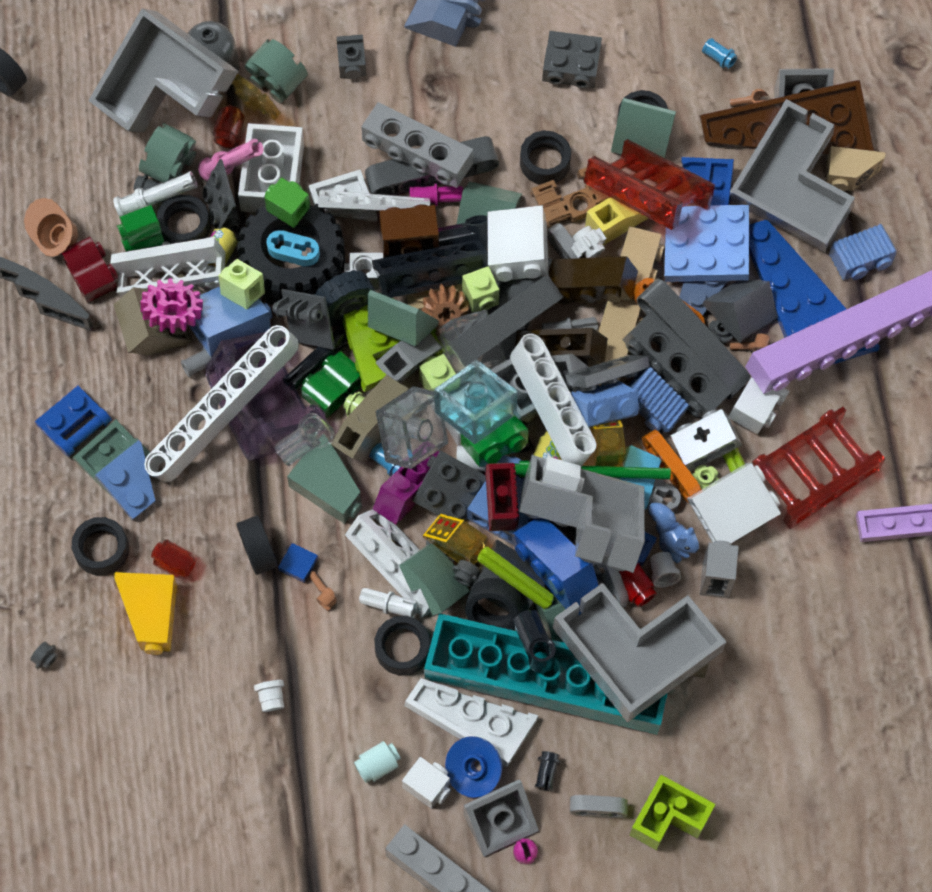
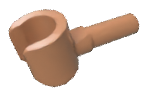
[730,89,769,106]
[730,334,770,352]
[309,571,337,611]

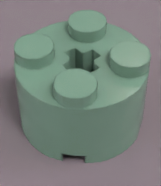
[244,39,308,103]
[139,123,197,183]

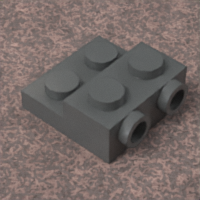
[542,31,602,88]

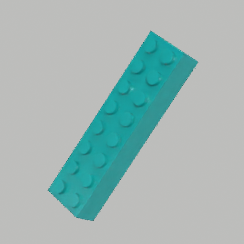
[424,613,668,735]

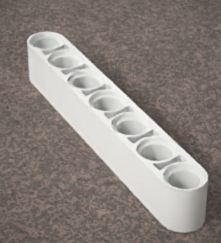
[144,325,299,482]

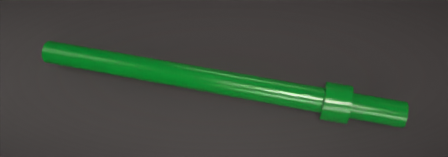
[496,461,671,480]

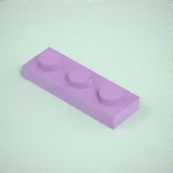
[856,504,932,542]

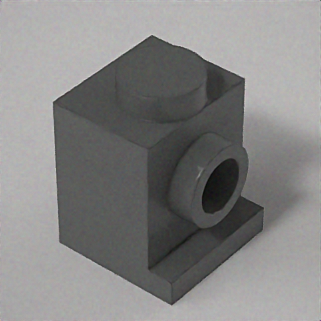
[336,35,366,79]

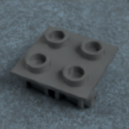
[202,159,240,231]
[273,289,335,350]
[412,450,486,528]

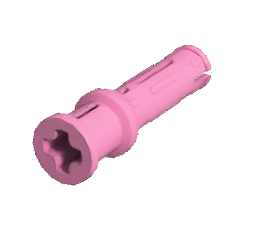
[198,139,264,181]

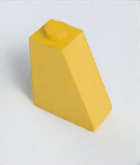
[114,572,177,655]

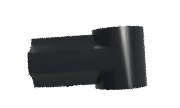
[438,215,488,249]
[512,610,556,674]

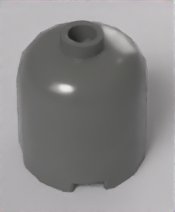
[187,21,240,70]

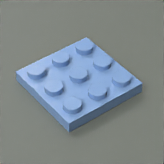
[664,205,749,282]

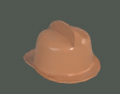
[24,198,78,257]

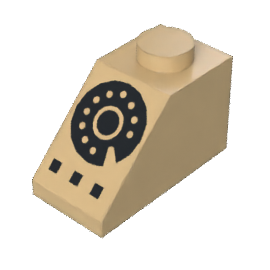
[825,146,886,191]

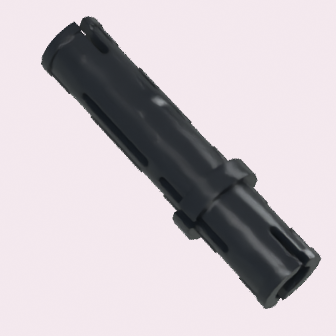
[283,324,348,391]

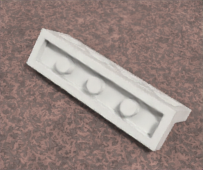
[111,237,226,297]
[345,509,431,617]

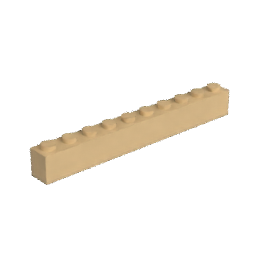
[561,226,664,466]

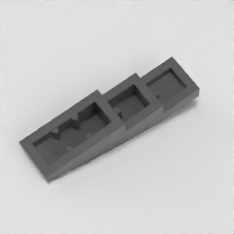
[0,257,93,331]

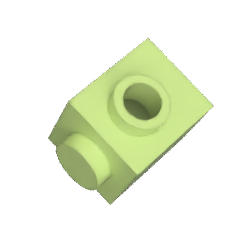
[218,259,265,310]
[462,266,499,314]
[419,354,457,399]

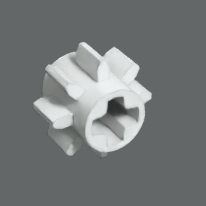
[571,226,607,258]

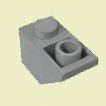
[375,333,442,383]

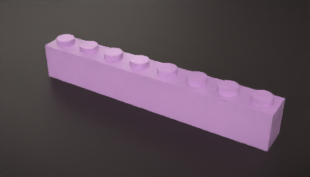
[745,270,932,394]

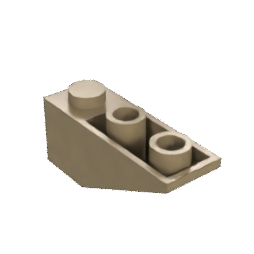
[331,375,410,463]

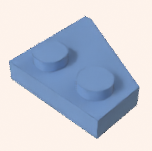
[95,440,155,520]

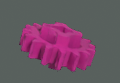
[140,278,203,333]

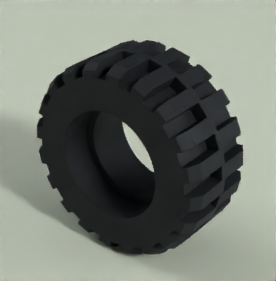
[238,200,345,305]

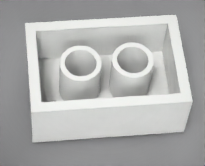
[238,123,304,212]

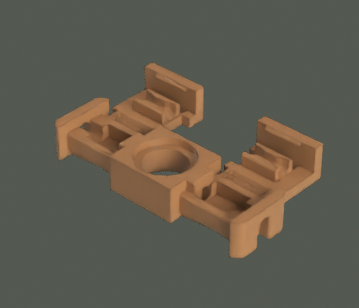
[530,162,622,229]

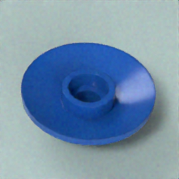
[445,736,502,798]

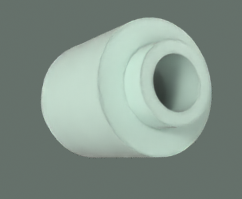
[354,741,401,783]

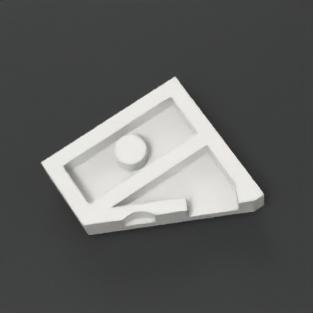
[309,169,378,222]

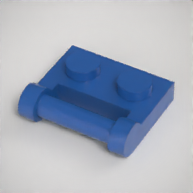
[35,385,112,458]

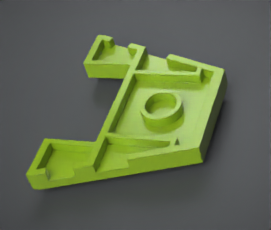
[342,298,455,392]

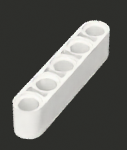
[510,334,596,466]

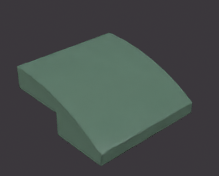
[611,98,676,165]
[73,419,150,496]
[399,543,469,615]

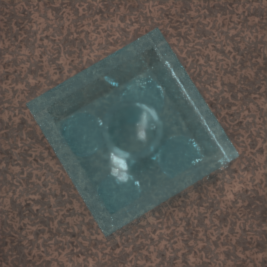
[434,359,517,444]

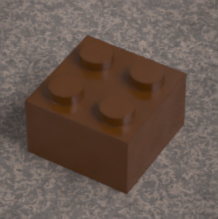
[379,204,439,258]

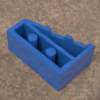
[514,518,599,616]

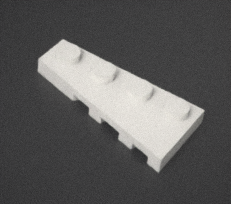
[318,190,430,212]
[404,678,538,767]

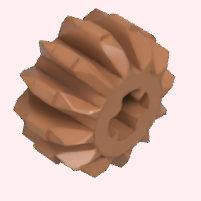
[421,284,469,333]

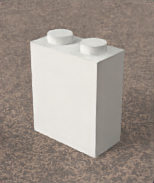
[488,205,548,282]
[687,463,781,543]

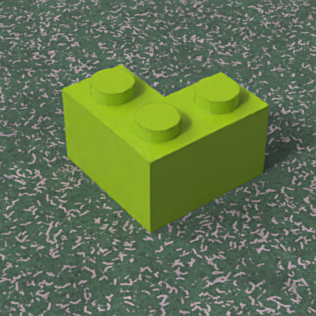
[630,775,716,850]

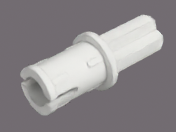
[359,588,419,618]

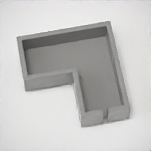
[89,8,239,132]
[730,99,855,253]
[519,455,644,572]
[553,583,726,722]

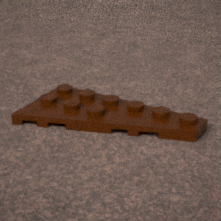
[699,80,874,155]

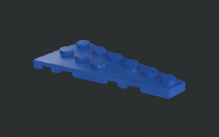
[749,220,880,369]

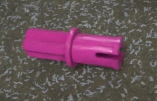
[410,184,464,206]

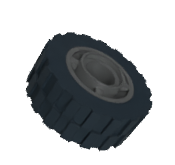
[314,270,376,327]

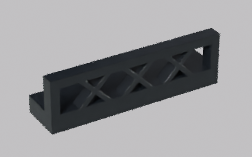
[372,239,488,298]

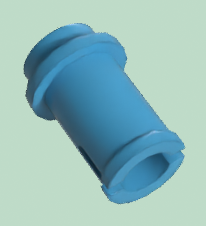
[702,38,737,69]
[369,443,405,476]

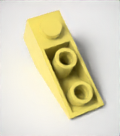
[585,185,668,246]

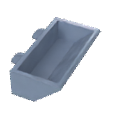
[404,0,485,47]

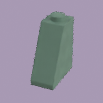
[287,433,362,524]

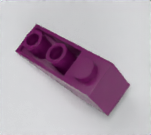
[373,443,440,525]

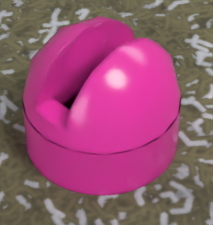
[513,838,538,865]

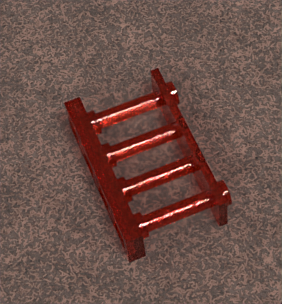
[584,139,715,230]
[752,406,885,529]

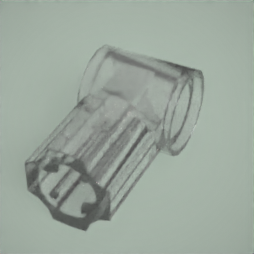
[274,413,335,466]

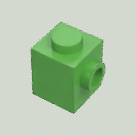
[264,177,310,228]

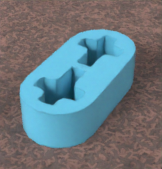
[267,230,320,266]

